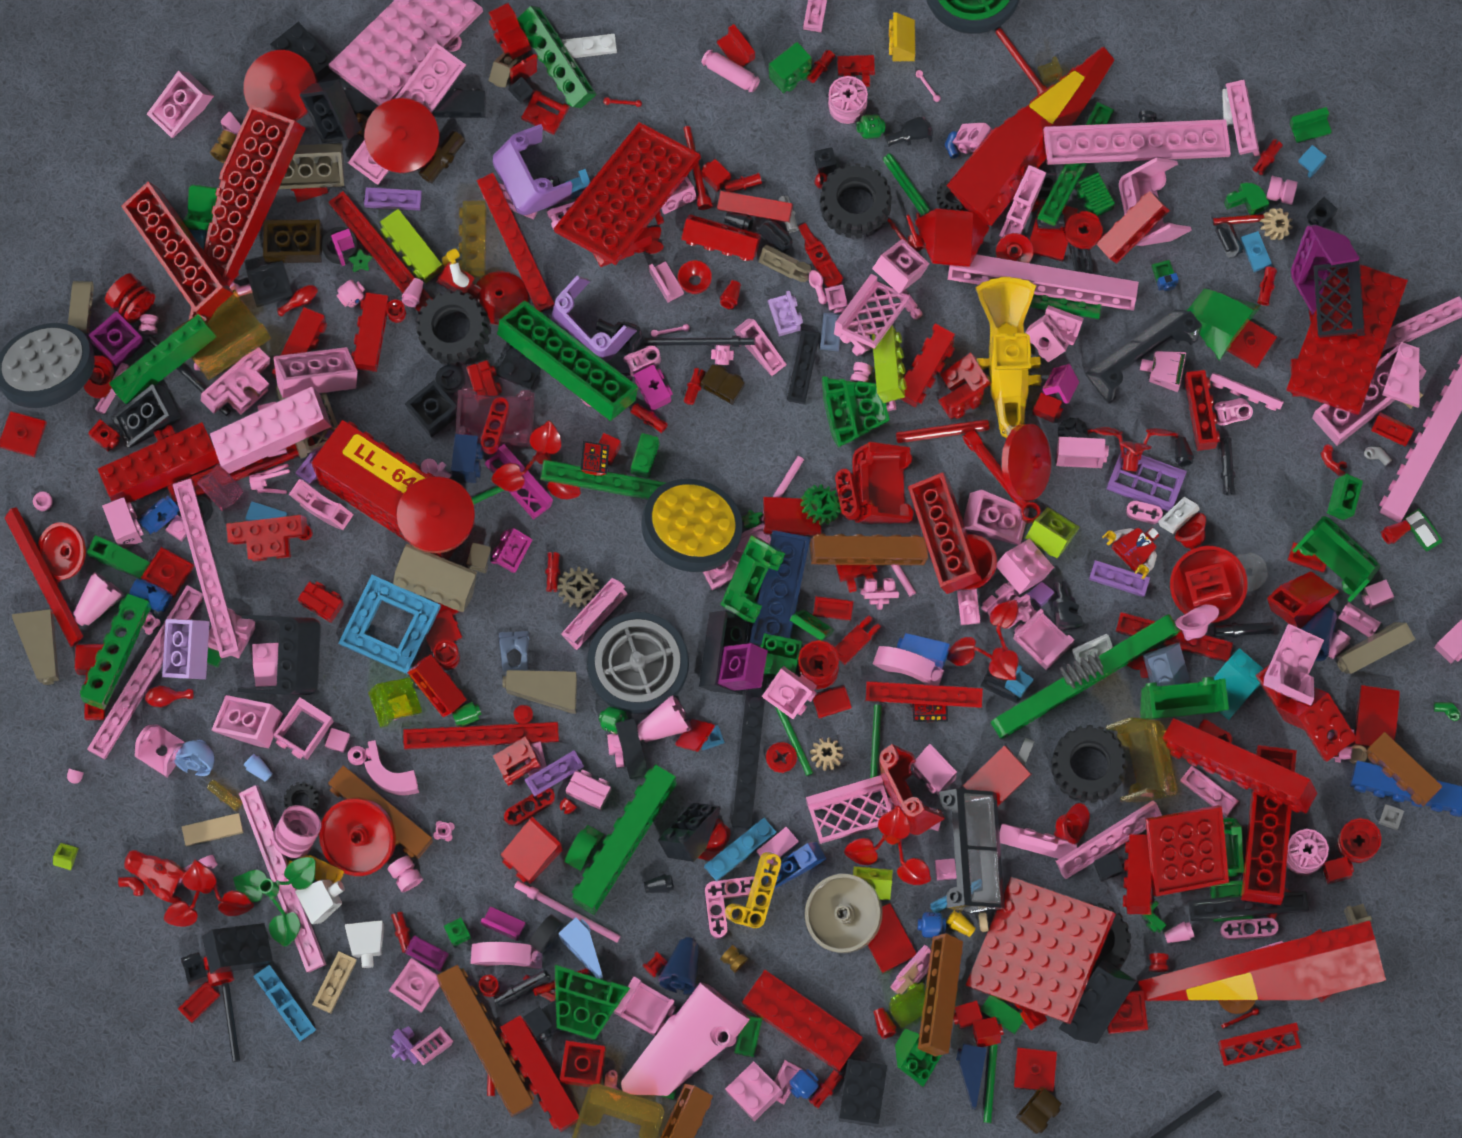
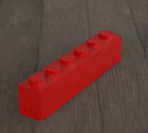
[499,1015,581,1132]

